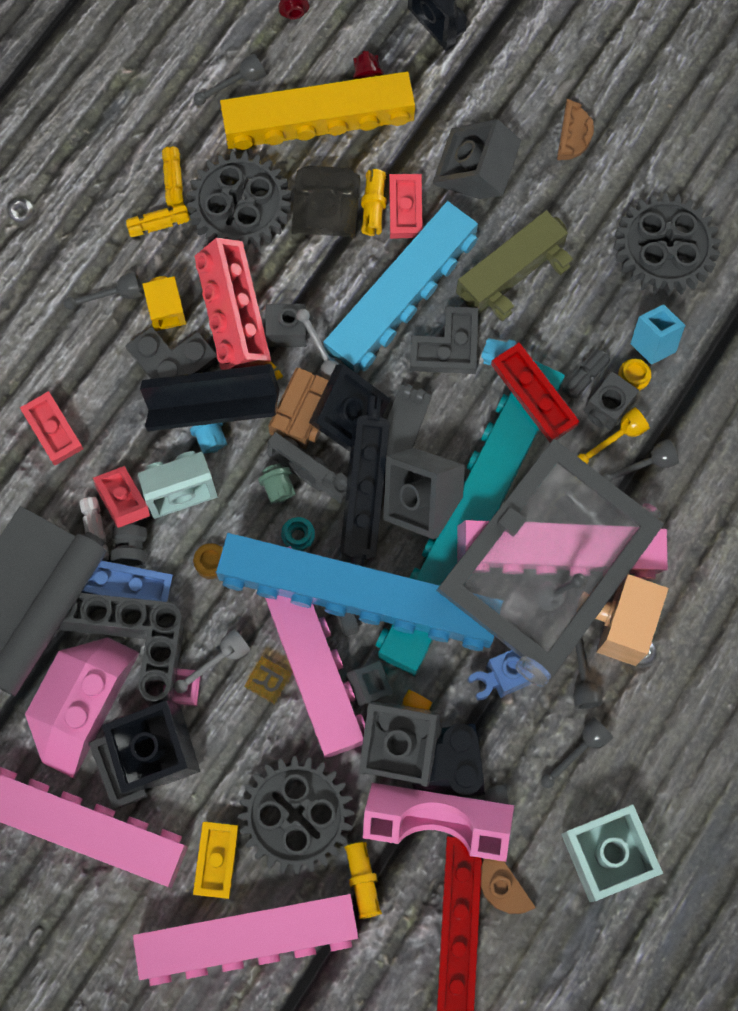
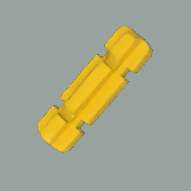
[162,146,184,208]
[126,204,190,237]

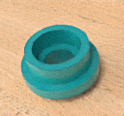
[281,517,315,551]

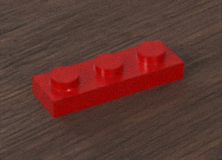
[491,342,580,443]

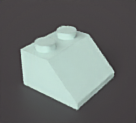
[137,451,218,519]

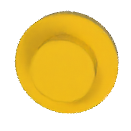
[618,359,651,391]

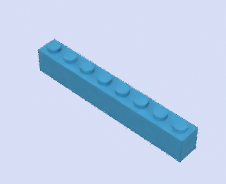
[216,533,502,651]

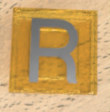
[244,656,292,705]

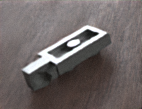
[267,432,347,503]

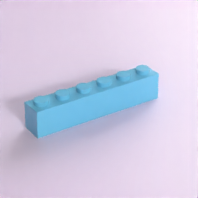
[323,201,478,373]

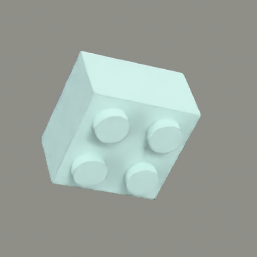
[561,805,663,902]

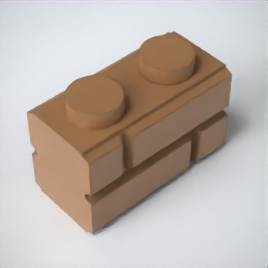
[268,368,329,449]

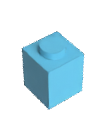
[630,304,685,365]

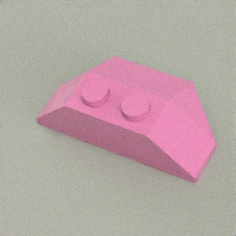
[25,637,139,779]

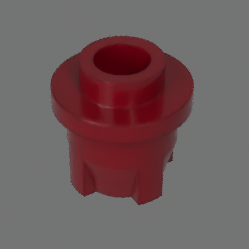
[278,0,309,20]
[353,51,384,80]

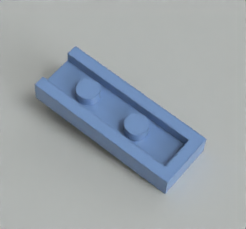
[81,561,173,602]

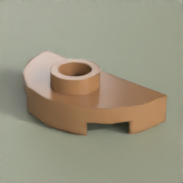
[557,99,594,160]
[480,858,536,914]

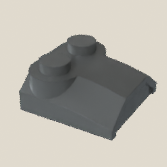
[358,702,442,787]

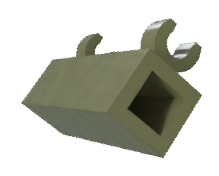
[456,210,573,322]

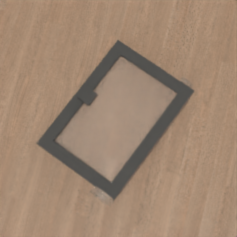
[436,439,664,688]

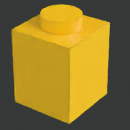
[142,276,186,331]

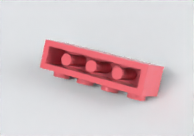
[194,238,271,370]

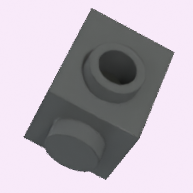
[266,304,313,347]

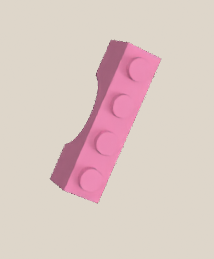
[363,783,514,862]

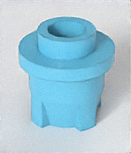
[481,338,516,365]
[190,423,228,454]

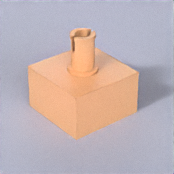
[575,574,669,666]

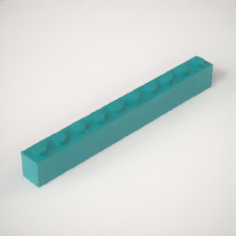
[375,360,565,676]

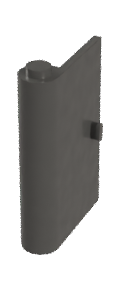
[0,506,107,697]

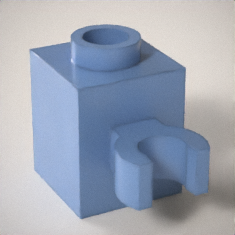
[468,650,536,700]

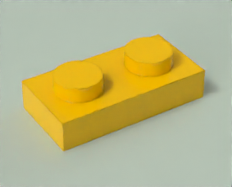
[193,822,239,899]

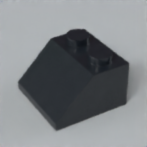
[102,700,201,794]

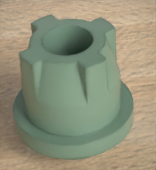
[258,464,296,504]

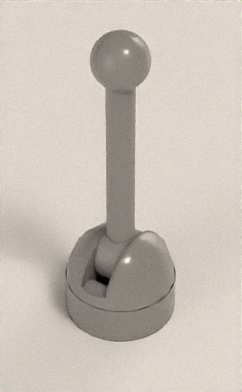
[296,309,344,380]
[174,629,251,694]

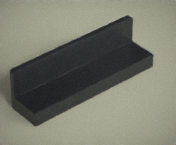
[140,364,280,431]

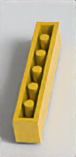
[220,71,415,150]

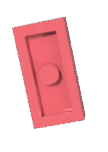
[389,174,423,239]
[20,391,83,466]
[93,466,150,528]

